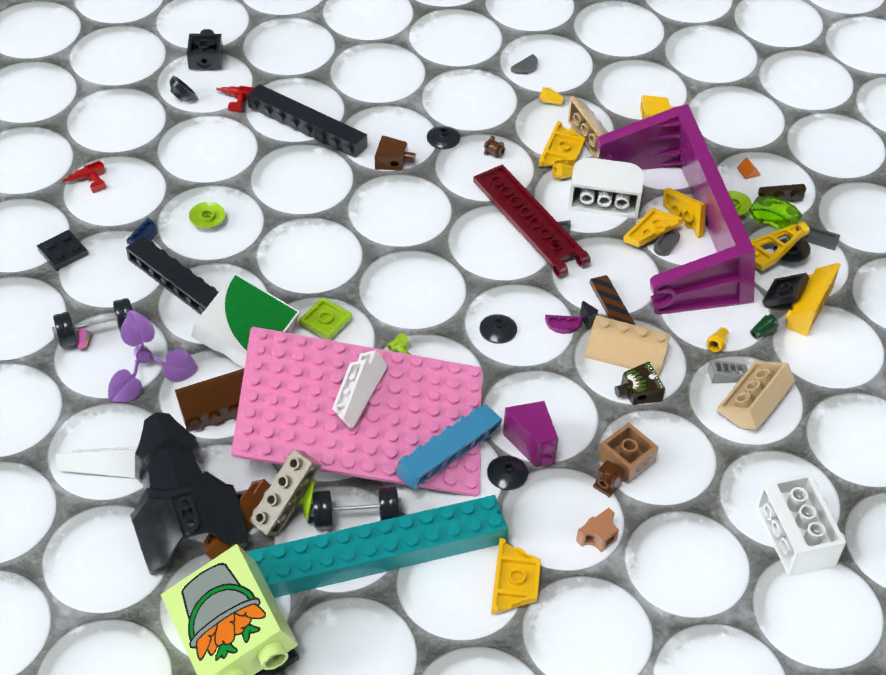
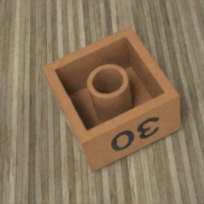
[598,422,659,483]

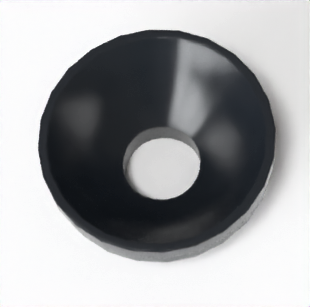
[169,75,196,101]

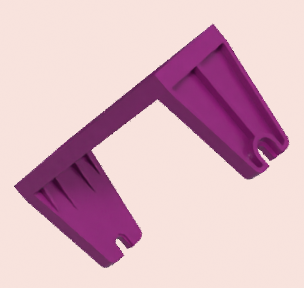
[596,104,755,315]

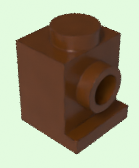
[593,460,624,498]

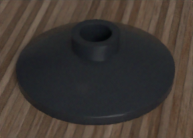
[427,126,460,149]
[774,237,811,263]
[479,314,517,344]
[487,455,528,490]

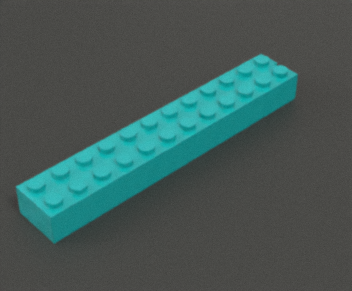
[246,495,508,598]

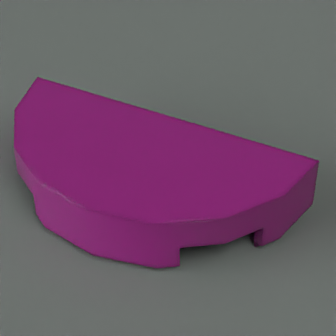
[545,314,583,334]

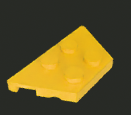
[538,121,586,167]
[491,538,541,614]

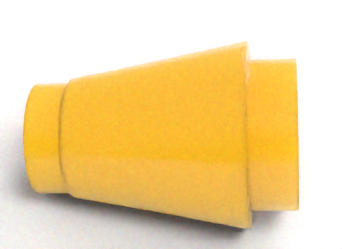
[539,87,564,106]
[552,163,574,180]
[707,327,729,353]

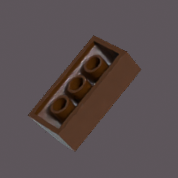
[175,368,244,432]

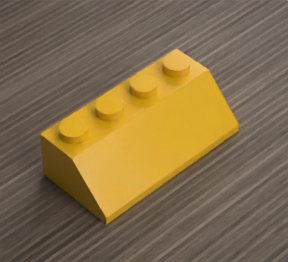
[785,263,841,337]

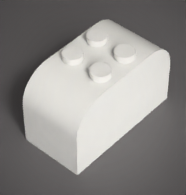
[568,158,644,219]

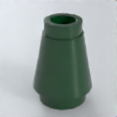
[750,314,779,339]

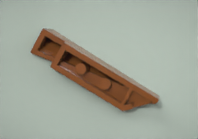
[204,479,271,560]

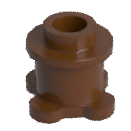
[484,136,505,158]

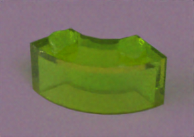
[749,196,803,230]

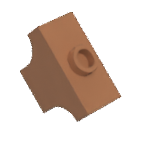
[576,507,619,552]

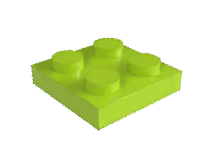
[299,297,352,340]

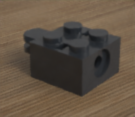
[187,29,223,70]

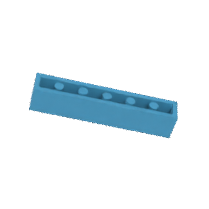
[396,403,502,490]

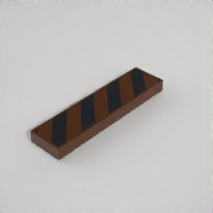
[589,275,636,325]

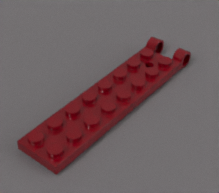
[473,164,591,278]

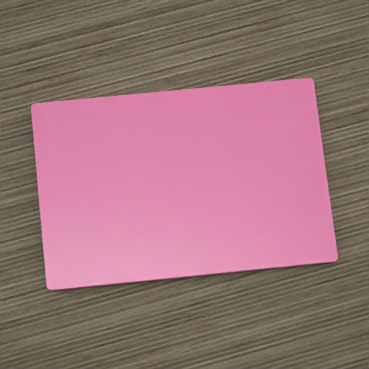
[231,327,482,496]

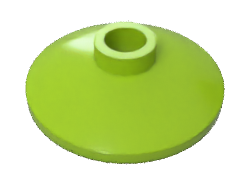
[728,191,752,216]
[189,202,225,228]
[298,479,315,521]

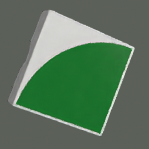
[191,273,300,368]

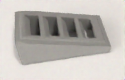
[708,360,748,383]

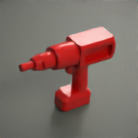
[216,86,254,113]
[62,160,106,193]

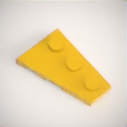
[663,188,706,238]
[623,208,683,247]

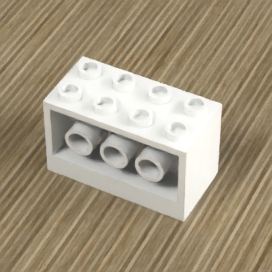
[755,473,846,577]

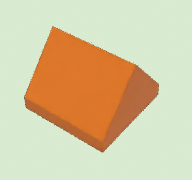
[737,157,761,179]

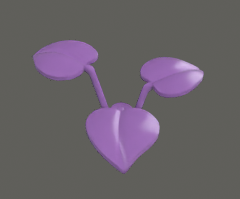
[108,311,198,402]

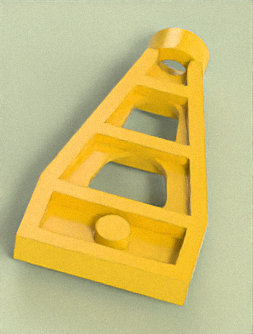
[751,221,810,271]

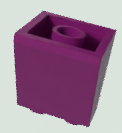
[503,401,558,467]

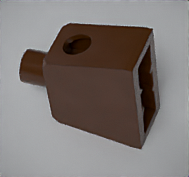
[375,135,416,171]

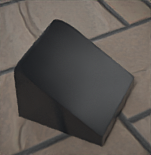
[580,301,598,329]

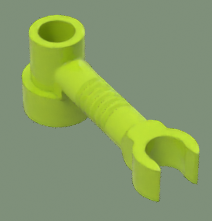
[387,333,411,355]

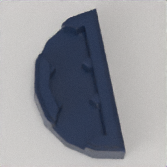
[126,218,156,245]

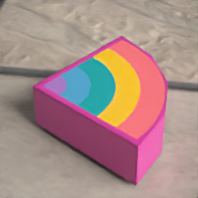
[77,329,91,349]

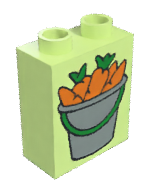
[161,544,298,675]

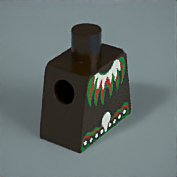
[614,361,665,405]

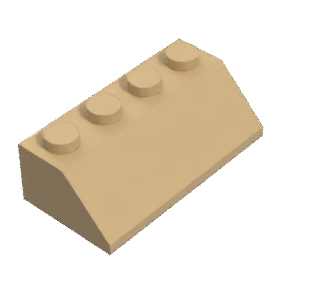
[568,96,609,159]
[585,315,671,377]
[717,361,795,430]

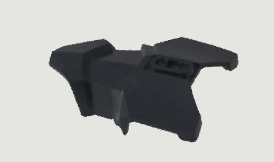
[130,412,249,575]

